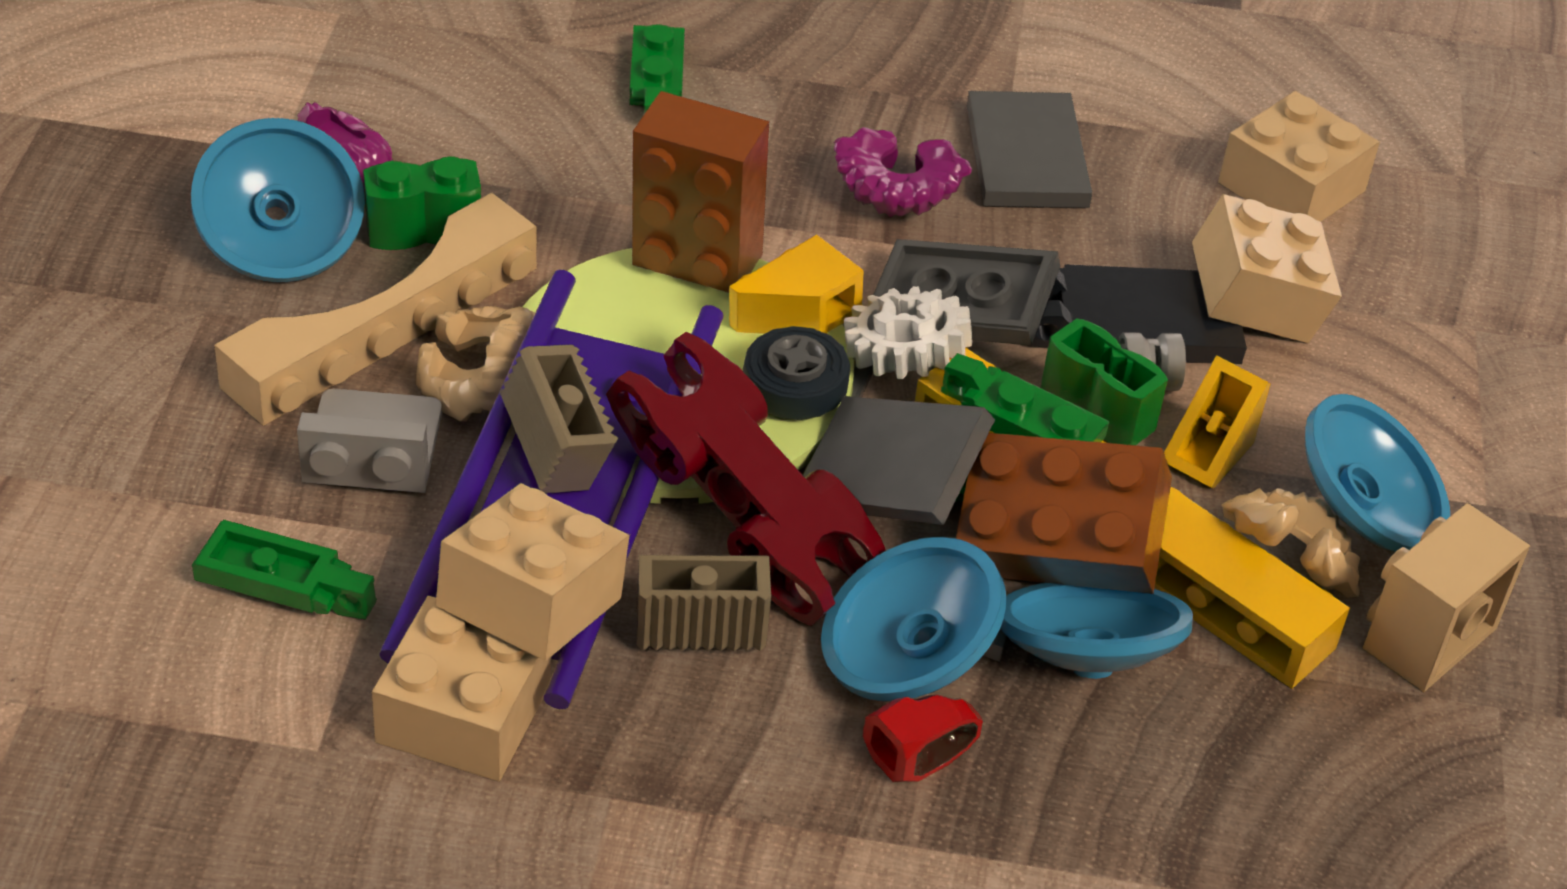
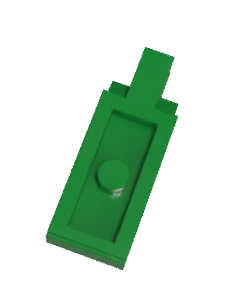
[629,24,685,114]
[941,353,1109,442]
[192,519,377,620]

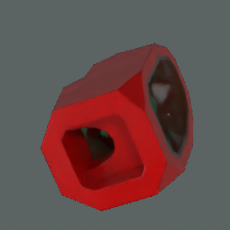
[863,694,983,782]

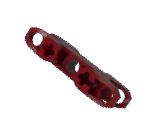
[606,332,886,626]

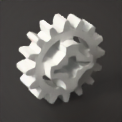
[844,287,972,379]

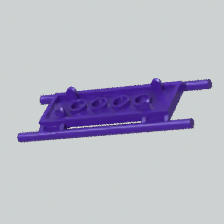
[379,270,724,709]

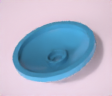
[191,118,365,282]
[1305,394,1450,552]
[821,537,1006,701]
[1000,583,1193,679]

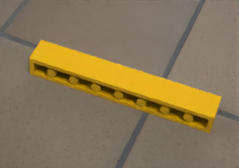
[915,347,1350,689]

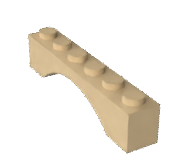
[214,193,537,426]

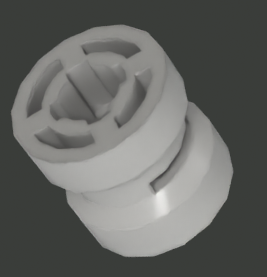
[1118,332,1186,391]

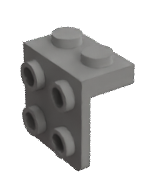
[297,388,442,493]

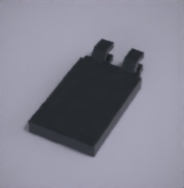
[1027,264,1247,364]

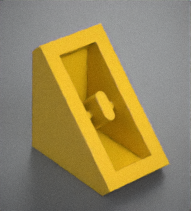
[1164,355,1271,489]

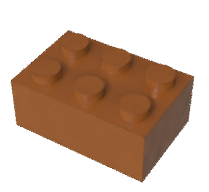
[632,91,769,293]
[956,433,1172,594]

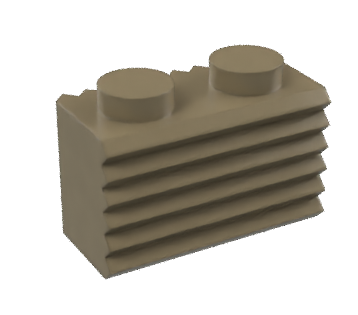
[499,345,618,493]
[636,555,771,651]

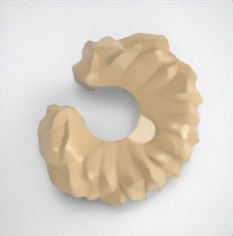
[416,306,535,422]
[1222,488,1360,598]

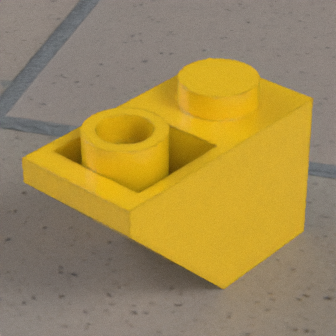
[729,234,864,334]

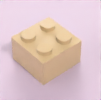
[1218,91,1380,222]
[1192,194,1342,343]
[436,483,629,661]
[1363,503,1530,692]
[372,596,551,782]

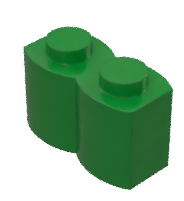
[363,156,481,250]
[1040,318,1168,445]

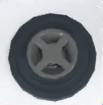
[743,326,850,420]

